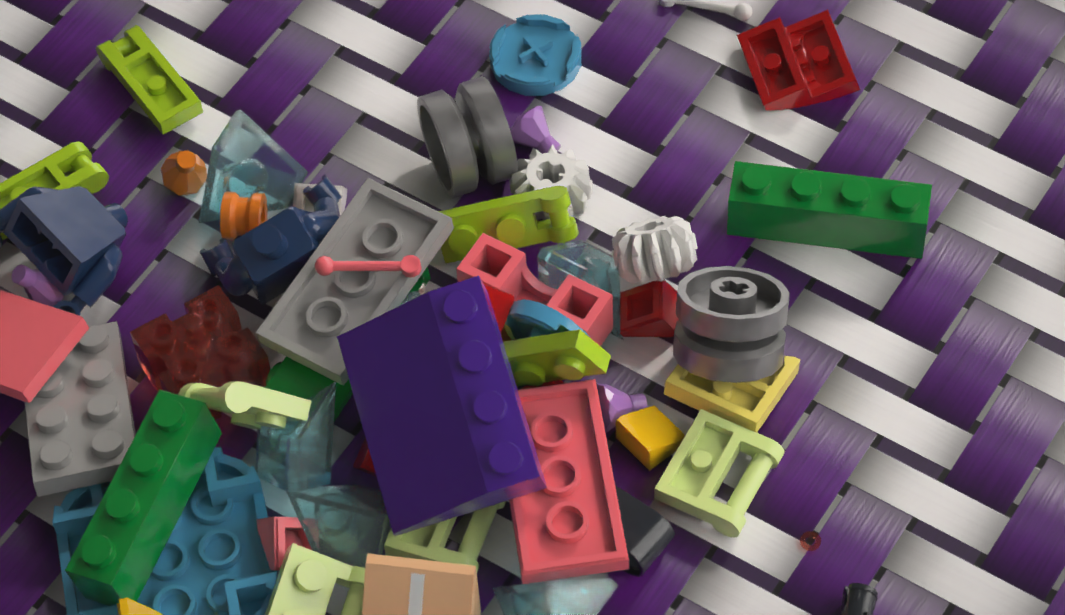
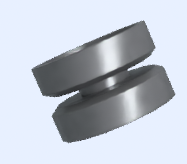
[417,76,518,199]
[673,266,790,383]

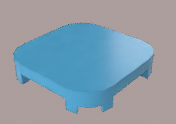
[52,447,278,615]

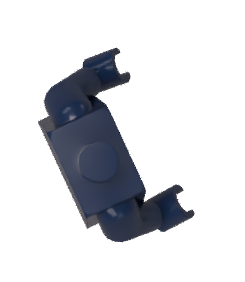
[200,175,342,305]
[0,186,128,316]

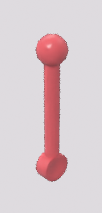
[315,255,422,278]

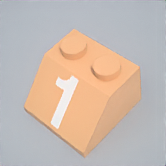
[362,553,481,615]

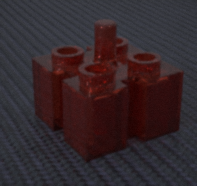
[130,285,271,420]

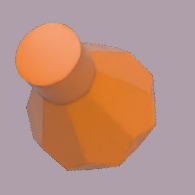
[161,150,207,196]

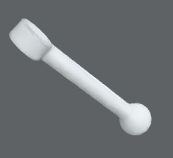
[659,0,752,21]

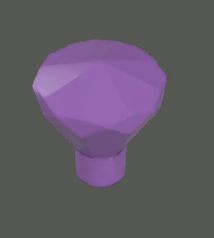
[510,106,561,154]
[12,264,64,307]
[596,383,647,433]

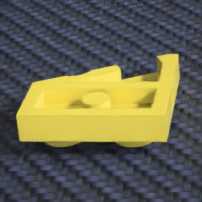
[664,356,800,433]

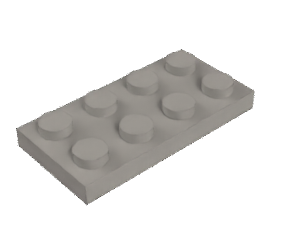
[256,178,454,386]
[25,321,135,497]

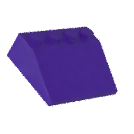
[337,276,547,536]

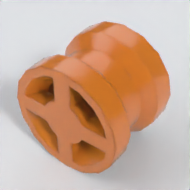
[220,191,268,240]

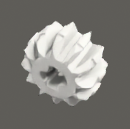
[510,144,593,221]
[612,216,697,284]

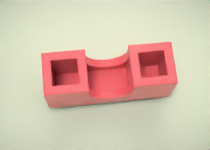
[456,233,613,346]

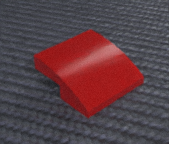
[737,10,860,111]

